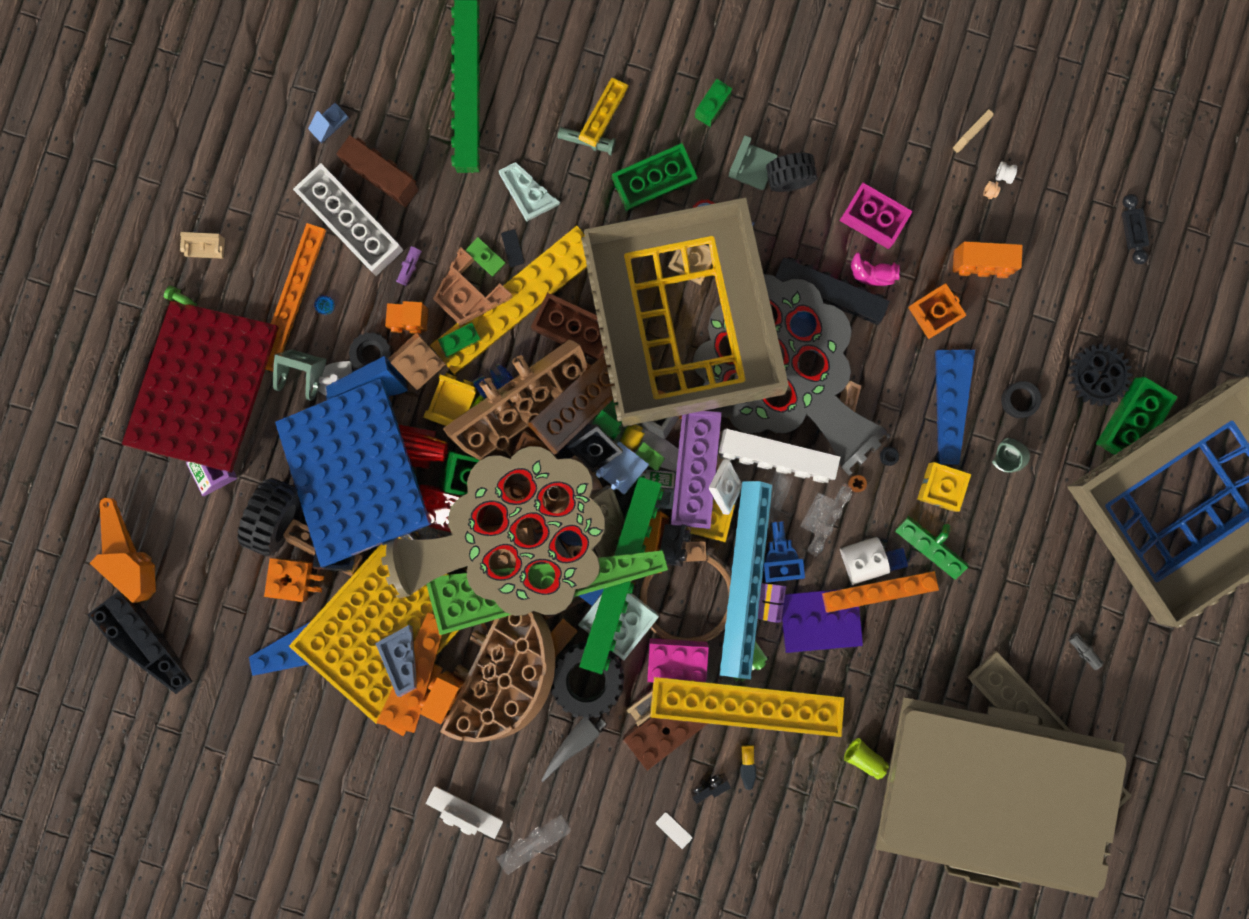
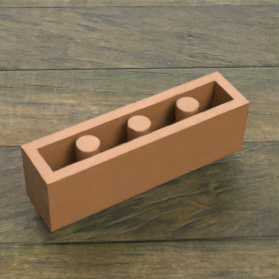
[283,519,363,576]

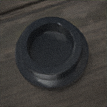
[879,447,899,466]

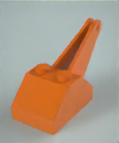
[90,498,156,603]

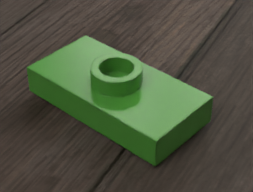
[465,237,506,277]

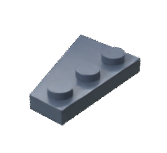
[375,625,417,697]

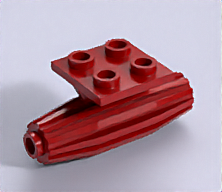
[399,425,449,469]
[418,484,489,533]

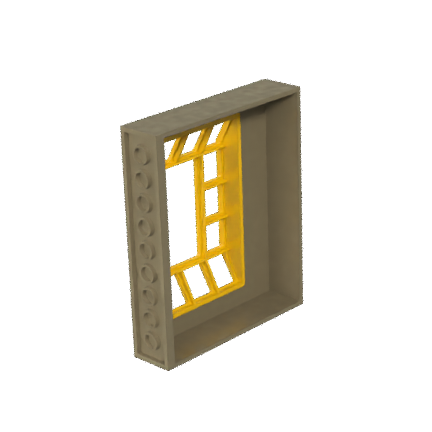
[581,198,789,427]

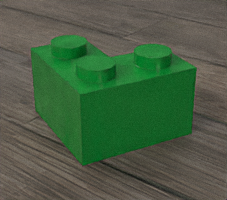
[592,400,622,441]

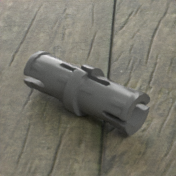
[1068,632,1104,670]

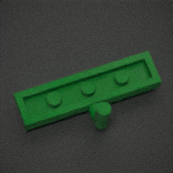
[895,516,969,580]

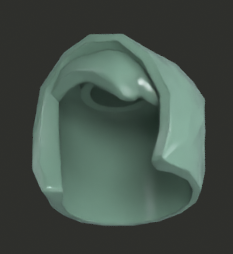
[992,437,1030,473]

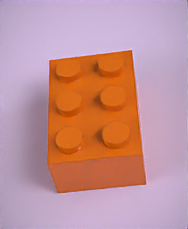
[953,242,1022,278]
[419,670,465,724]

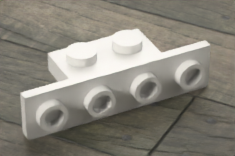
[426,786,503,839]

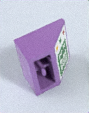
[186,462,238,496]

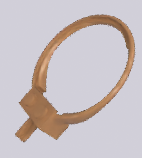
[640,527,731,642]

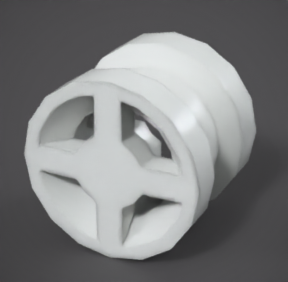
[995,162,1017,184]

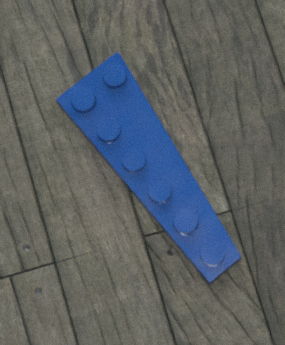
[935,350,975,465]

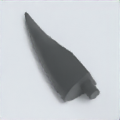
[541,718,607,782]

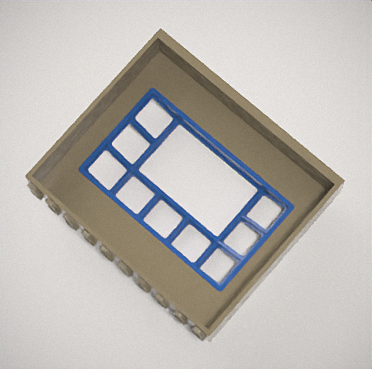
[1067,376,1249,628]

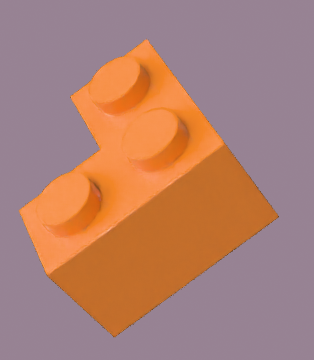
[385,301,428,334]

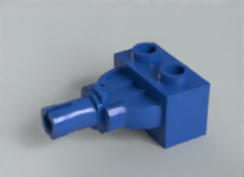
[763,521,805,582]

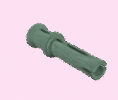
[558,127,616,156]

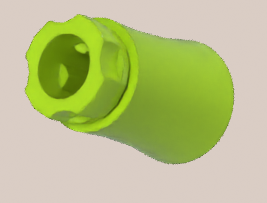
[844,738,889,780]

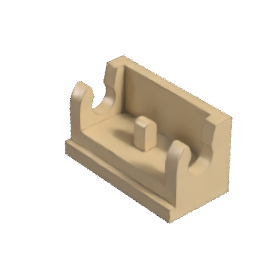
[180,232,225,259]

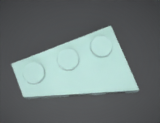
[499,162,560,222]

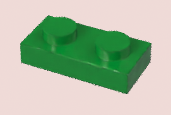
[438,322,481,358]

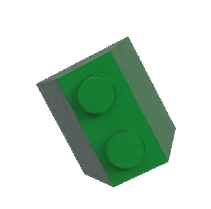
[437,450,480,496]

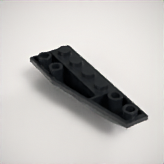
[87,591,193,694]

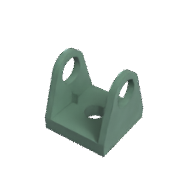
[273,349,327,401]

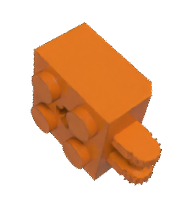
[264,558,324,602]

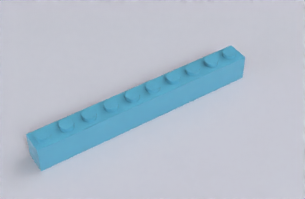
[720,481,772,679]

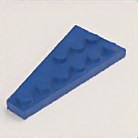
[249,622,310,676]

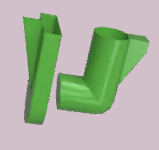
[164,285,197,306]

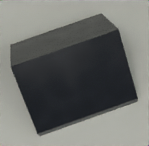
[567,424,623,473]

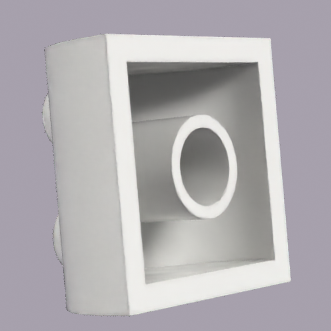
[840,537,890,585]

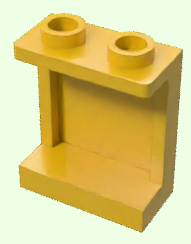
[424,373,478,426]

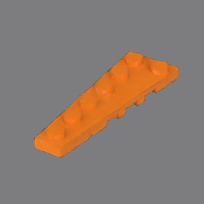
[377,613,442,733]

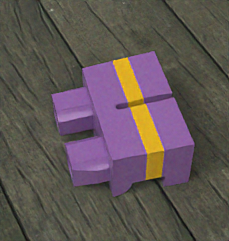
[758,583,786,623]

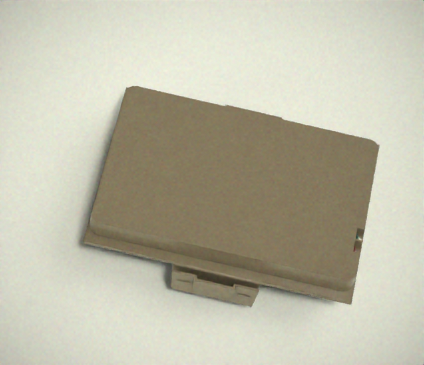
[875,697,1126,898]

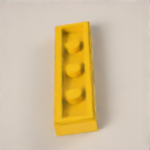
[579,77,629,147]

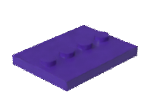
[780,589,863,653]

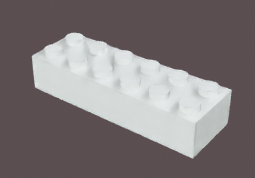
[293,163,404,276]
[718,429,840,483]

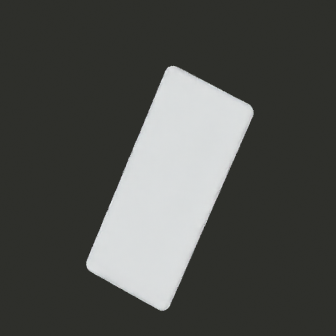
[656,813,692,849]

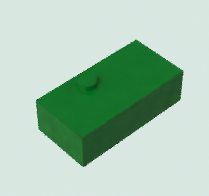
[611,143,698,212]
[1096,377,1177,455]

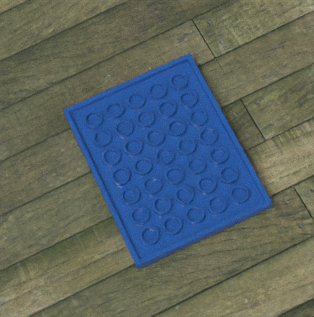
[275,378,431,567]

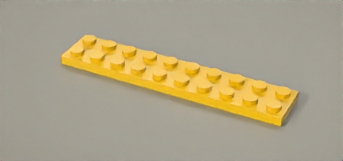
[430,226,587,375]
[650,677,844,737]

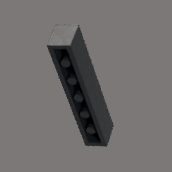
[775,257,890,325]

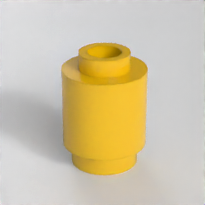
[620,424,645,452]

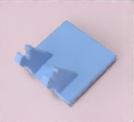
[595,441,649,495]

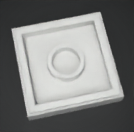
[709,459,742,515]

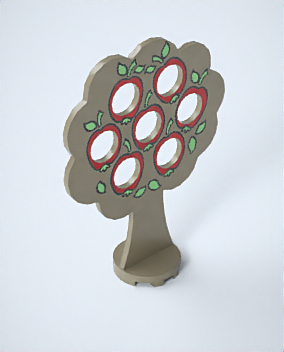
[382,446,605,616]

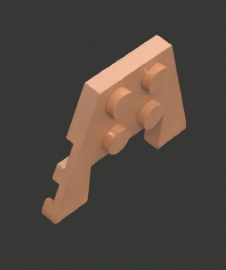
[433,248,513,326]

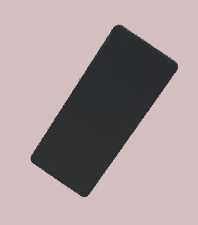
[501,229,524,267]

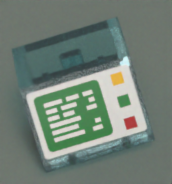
[636,468,676,510]

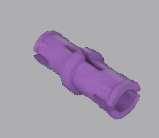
[396,246,422,286]

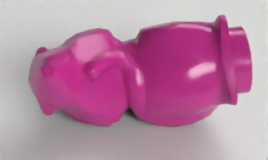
[851,252,899,286]

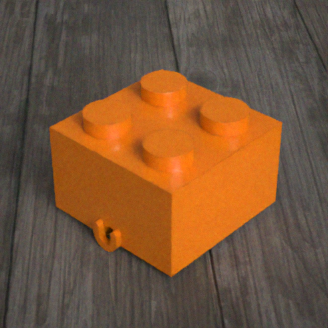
[908,283,967,339]

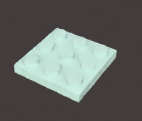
[578,593,659,660]

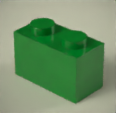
[695,79,732,127]

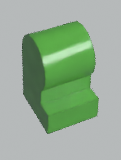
[635,442,665,471]

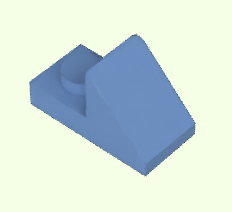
[308,103,349,143]

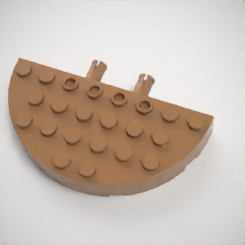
[443,340,587,461]
[440,611,555,742]

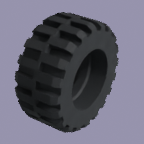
[237,478,301,557]
[551,641,624,719]

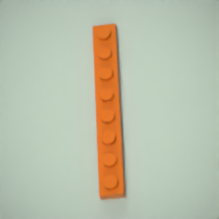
[266,223,326,372]

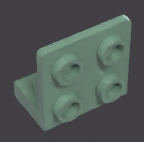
[728,135,777,190]

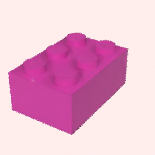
[839,183,913,249]
[647,638,709,683]

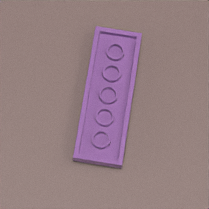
[671,411,722,529]

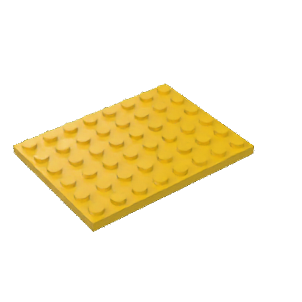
[289,536,459,724]

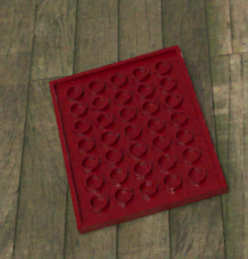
[122,301,279,473]

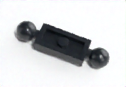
[1121,194,1150,265]

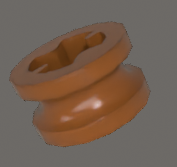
[848,475,867,492]

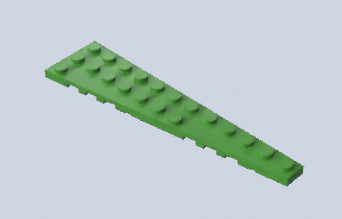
[426,550,669,635]

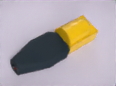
[741,745,756,790]

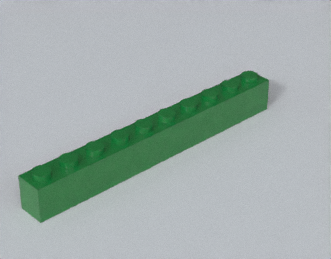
[451,0,480,173]
[579,477,664,674]

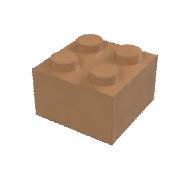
[388,333,446,390]

